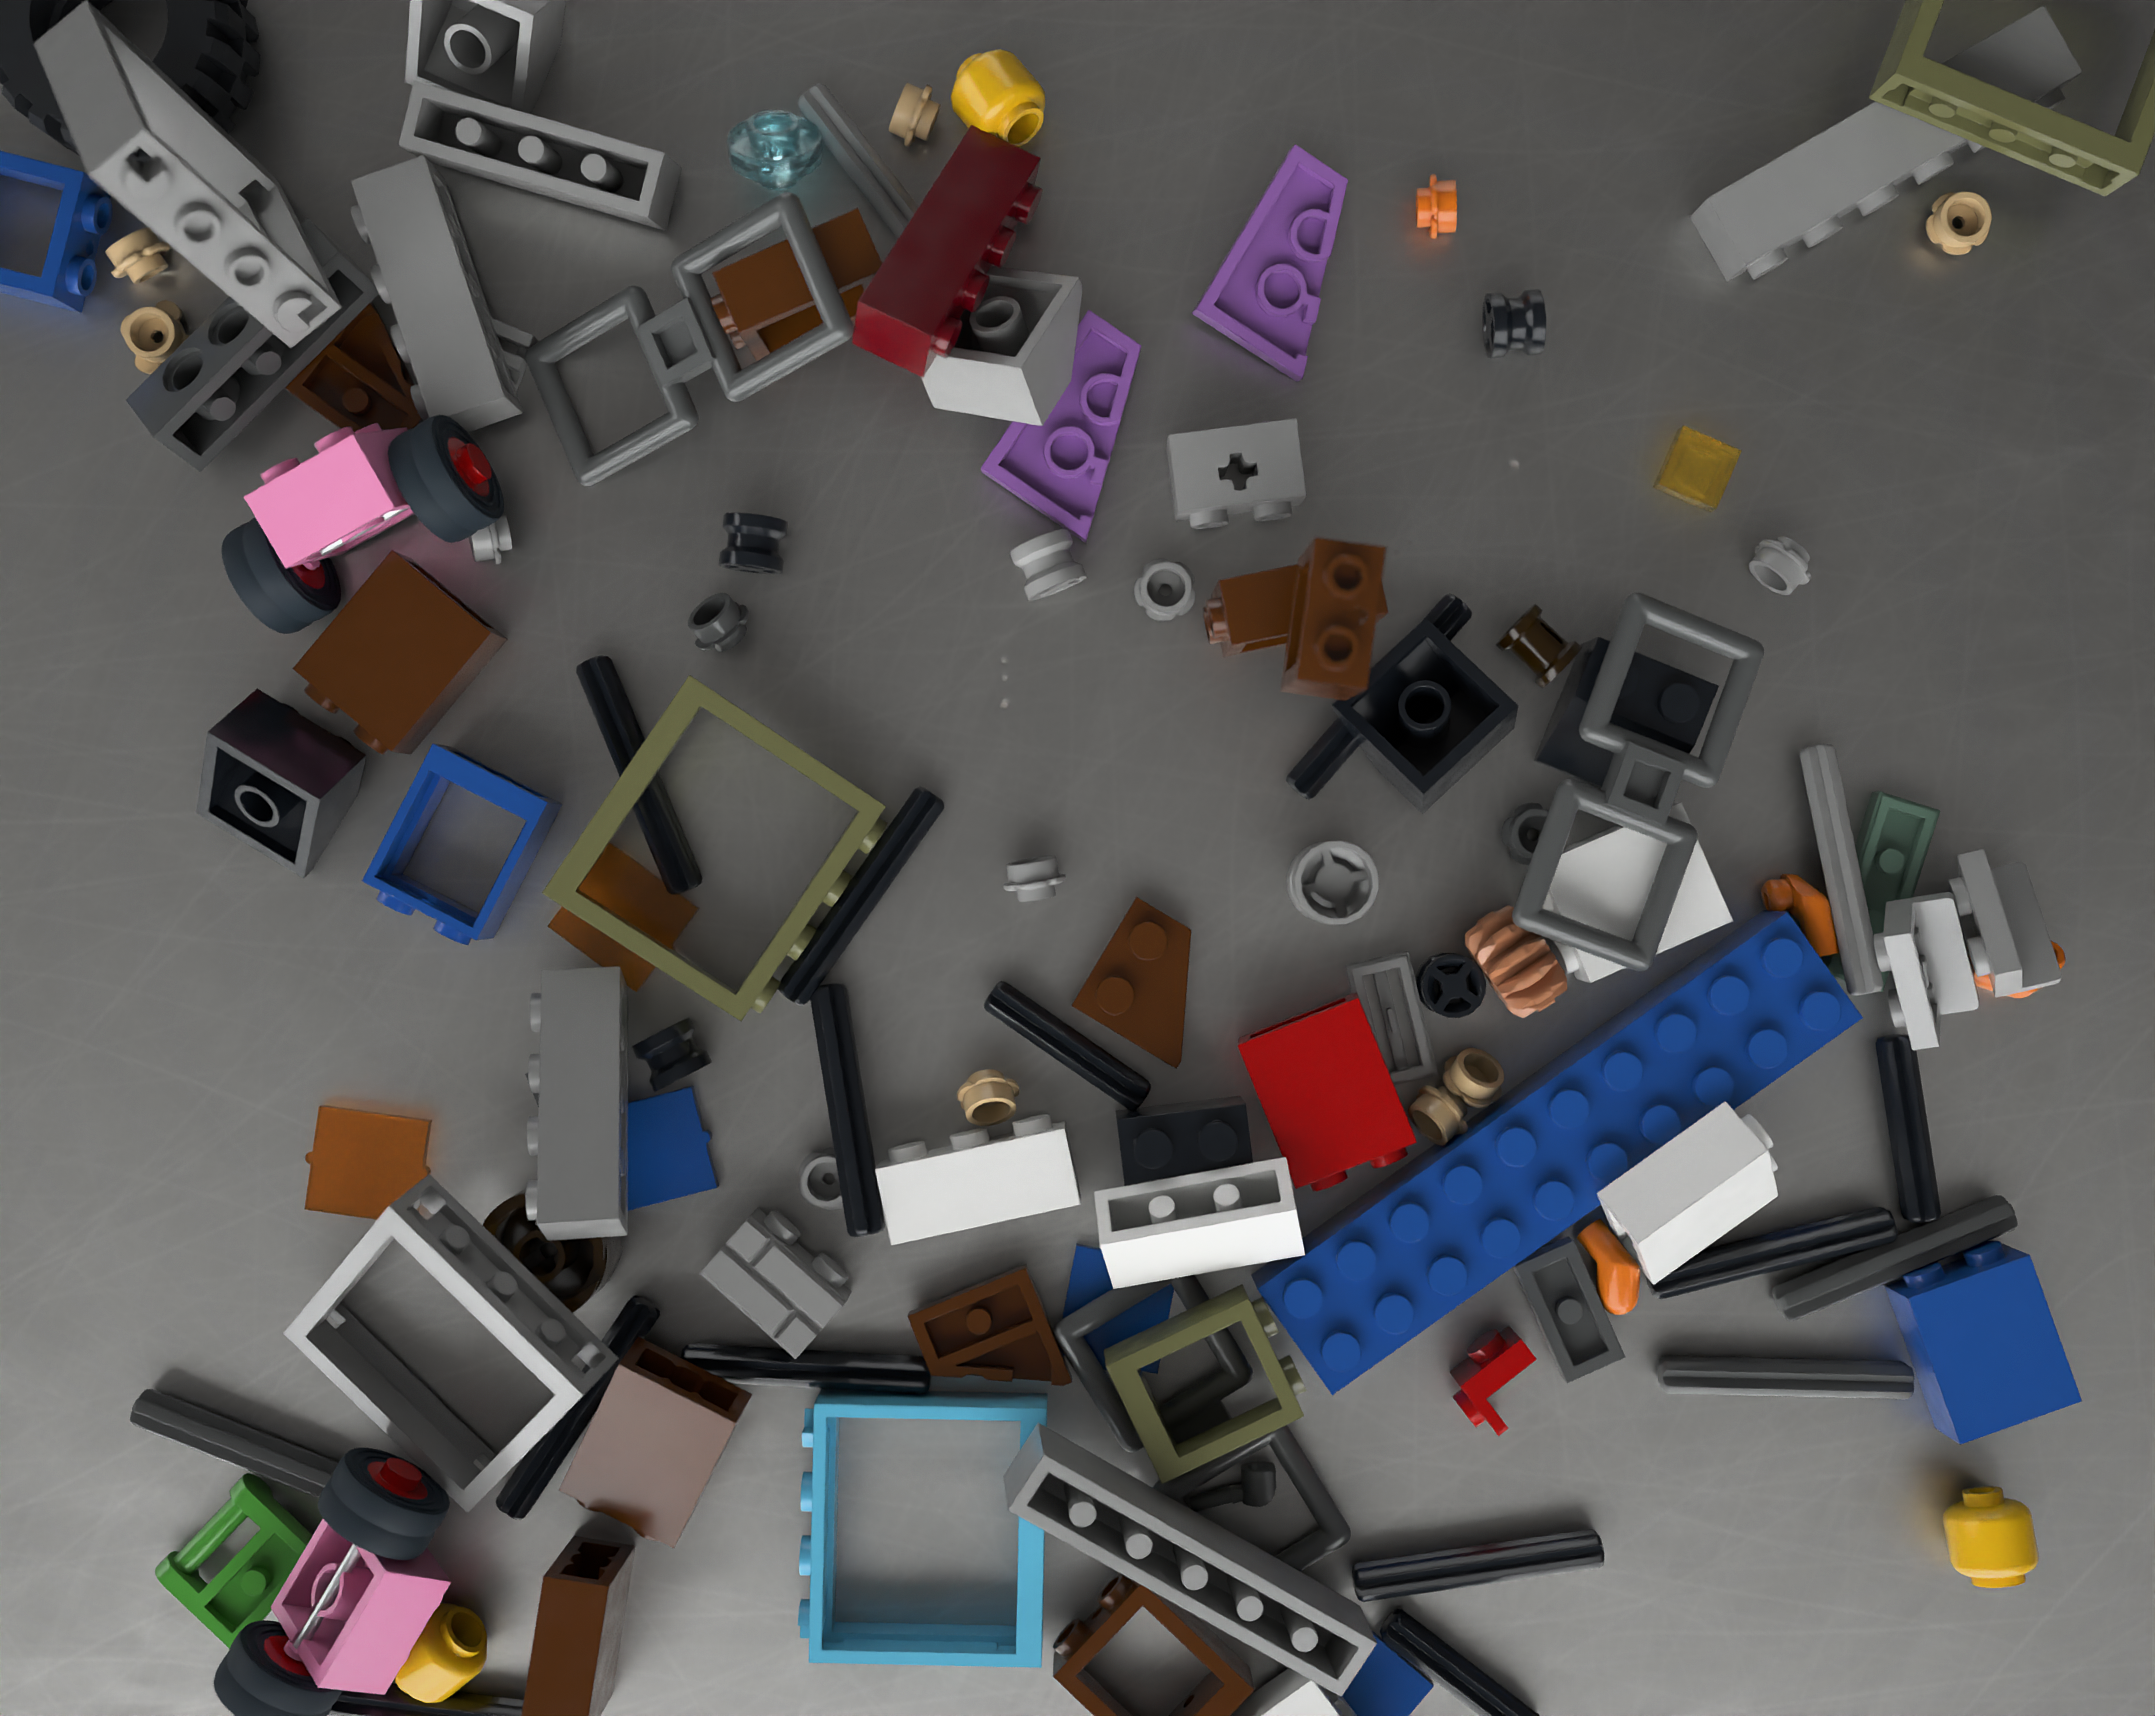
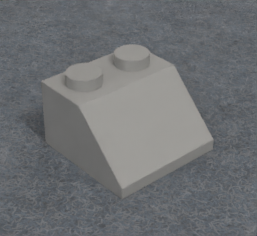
[405,0,566,114]
[921,266,1083,426]

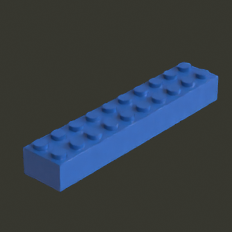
[1251,910,1863,1395]

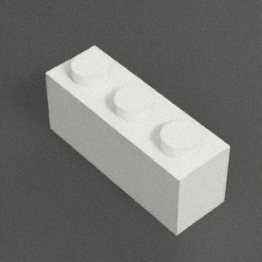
[875,1114,1081,1245]
[1094,1157,1305,1289]

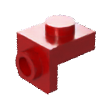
[1449,1326,1537,1436]

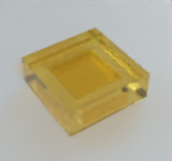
[1653,425,1742,512]

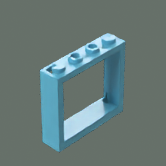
[798,1389,1048,1668]

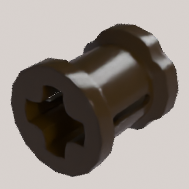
[1495,604,1582,688]

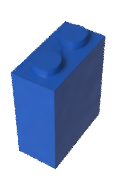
[1885,1241,2082,1445]

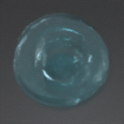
[727,109,823,191]

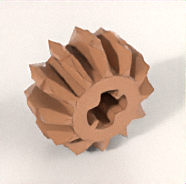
[1465,905,1567,1018]

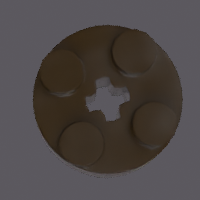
[483,1189,622,1313]

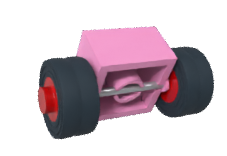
[222,415,504,634]
[213,1448,451,1716]

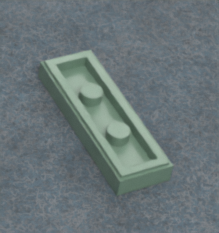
[1820,791,1941,992]

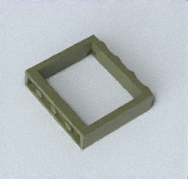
[1869,0,2155,197]
[542,675,888,1022]

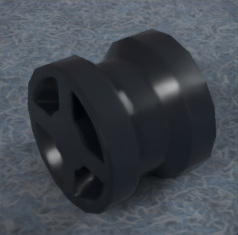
[1482,289,1546,358]
[719,512,788,574]
[1415,953,1486,1018]
[632,1017,712,1092]

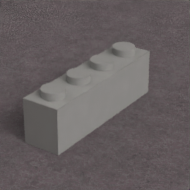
[398,81,682,230]
[351,155,523,432]
[526,966,628,1241]

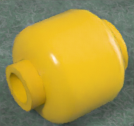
[951,49,1046,147]
[1943,1486,2039,1588]
[394,1603,487,1703]

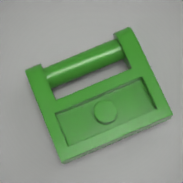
[155,1473,313,1649]

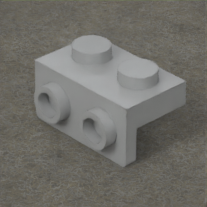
[1948,849,2061,998]
[1874,892,1979,1050]

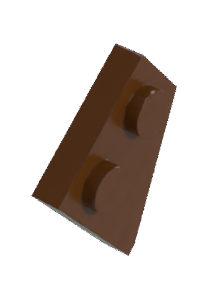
[285,302,423,432]
[1071,897,1191,1069]
[907,1264,1072,1386]

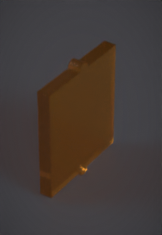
[547,843,700,992]
[304,1105,432,1220]

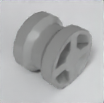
[1010,529,1087,601]

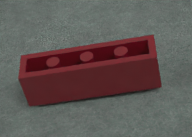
[852,125,1043,377]

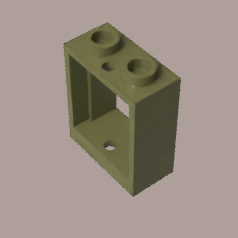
[1104,1284,1307,1484]

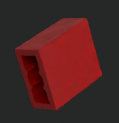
[1237,992,1417,1191]

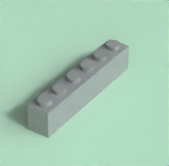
[1690,5,2083,282]
[1003,1423,1377,1697]

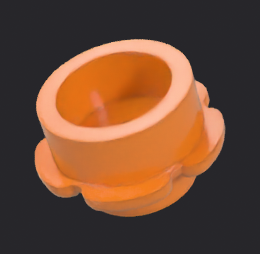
[1416,174,1457,239]

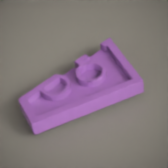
[1192,144,1348,382]
[981,310,1141,543]

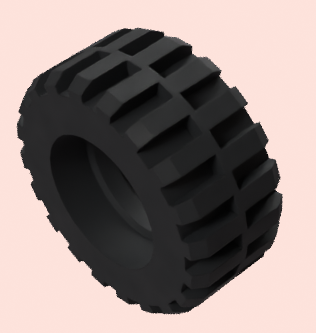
[0,0,260,167]

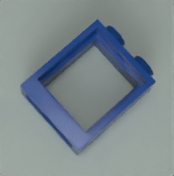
[0,151,113,313]
[362,743,563,945]

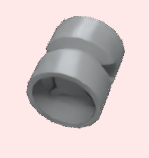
[1286,841,1379,925]

